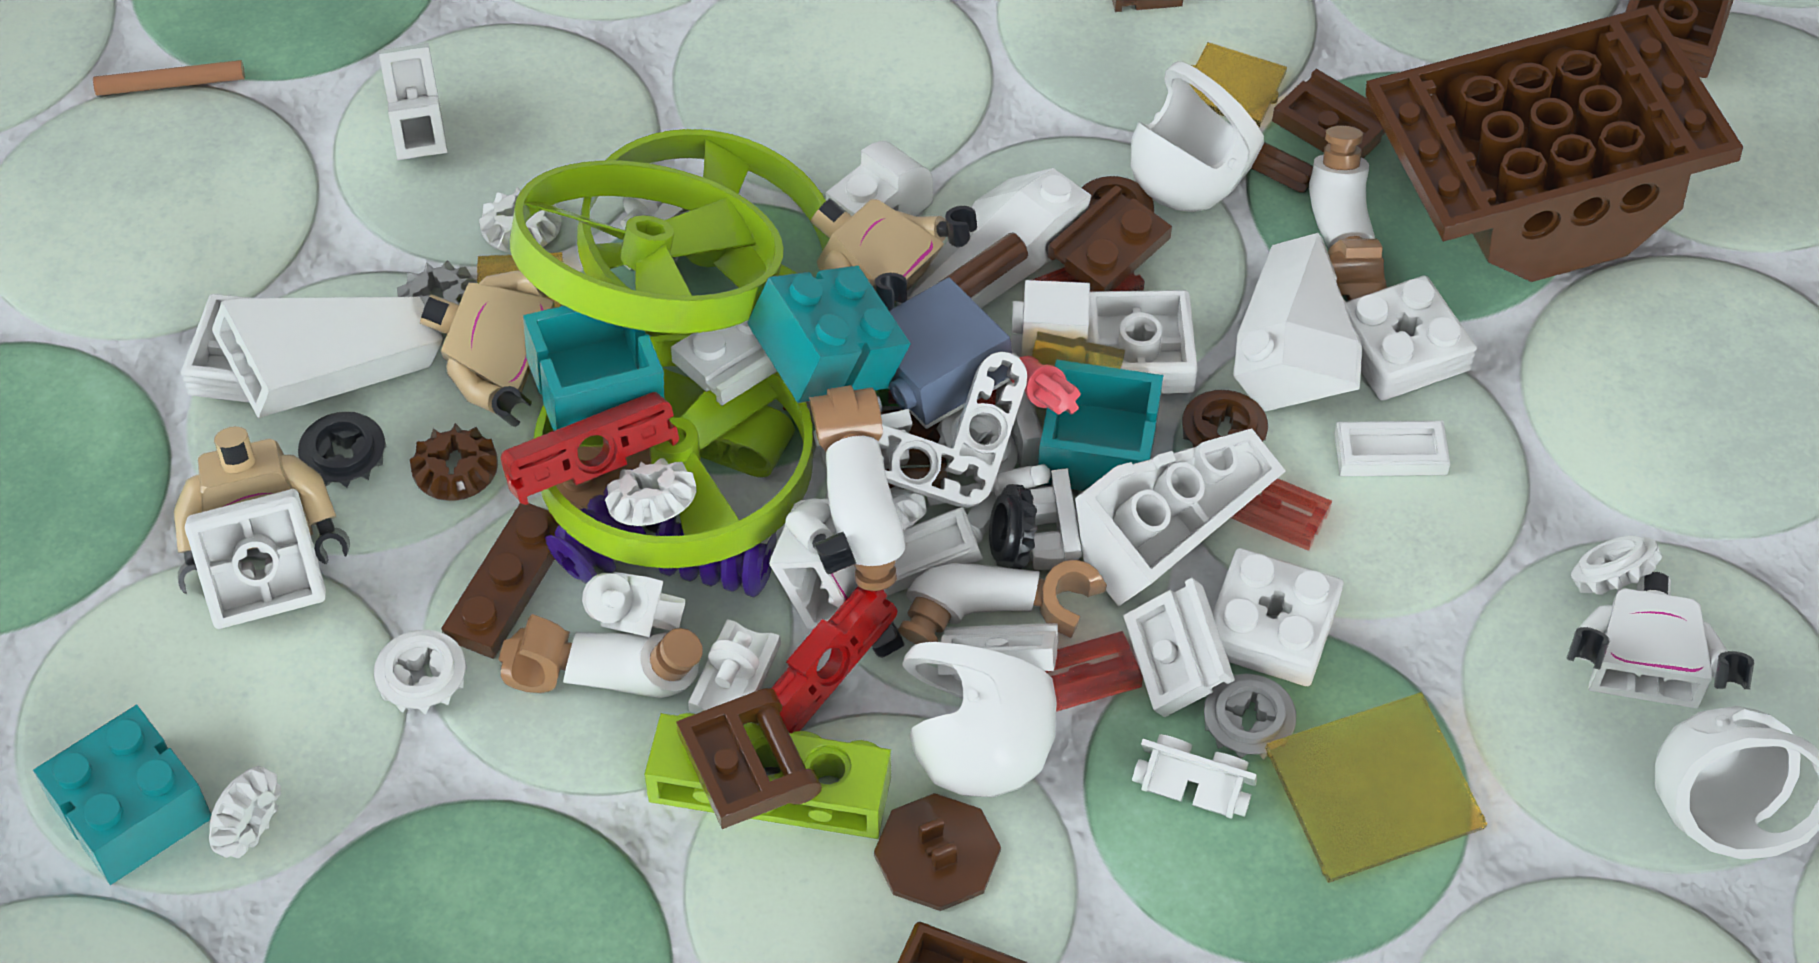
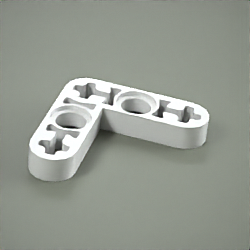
[878,352,1027,508]

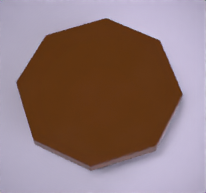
[874,793,1001,911]

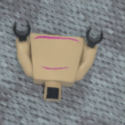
[811,198,977,311]
[420,270,555,427]
[174,426,350,594]

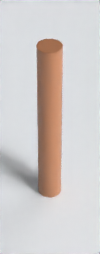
[93,60,245,96]

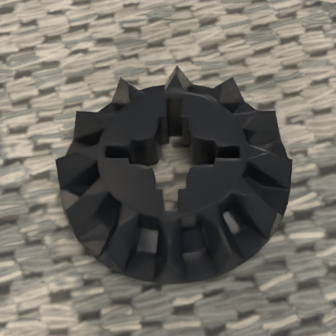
[298,412,387,488]
[989,484,1038,569]

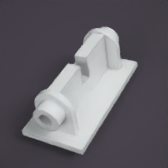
[1132,734,1257,819]

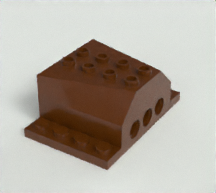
[1365,5,1743,282]

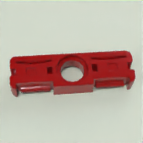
[501,392,679,505]
[771,586,898,734]

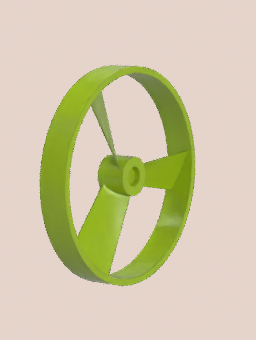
[577,129,830,336]
[509,160,784,333]
[534,334,813,568]

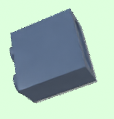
[888,277,1012,429]

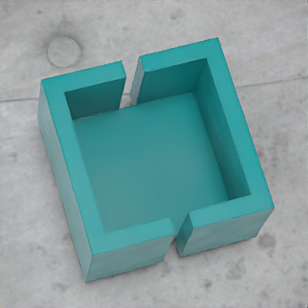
[747,266,911,403]
[523,306,664,431]
[1038,359,1164,491]
[33,704,212,885]

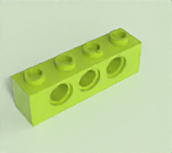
[644,713,891,839]

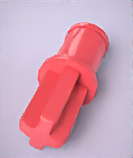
[1010,355,1081,415]

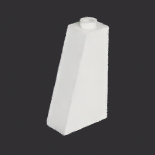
[212,297,443,418]

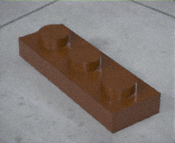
[441,503,559,659]

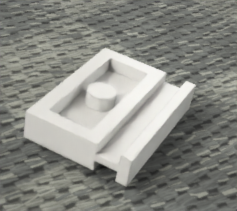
[671,320,777,405]
[1123,578,1235,717]
[938,623,1059,681]

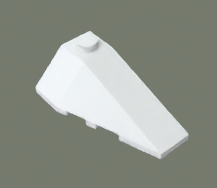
[907,168,1091,308]
[1233,233,1362,412]
[1075,429,1286,607]

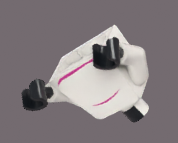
[769,491,905,658]
[1566,572,1754,709]

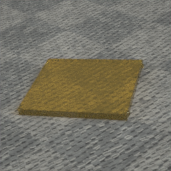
[1265,692,1488,883]

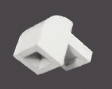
[379,43,447,160]
[826,141,933,216]

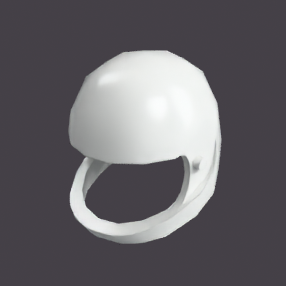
[1131,61,1264,212]
[902,642,1057,797]
[1655,706,1819,859]

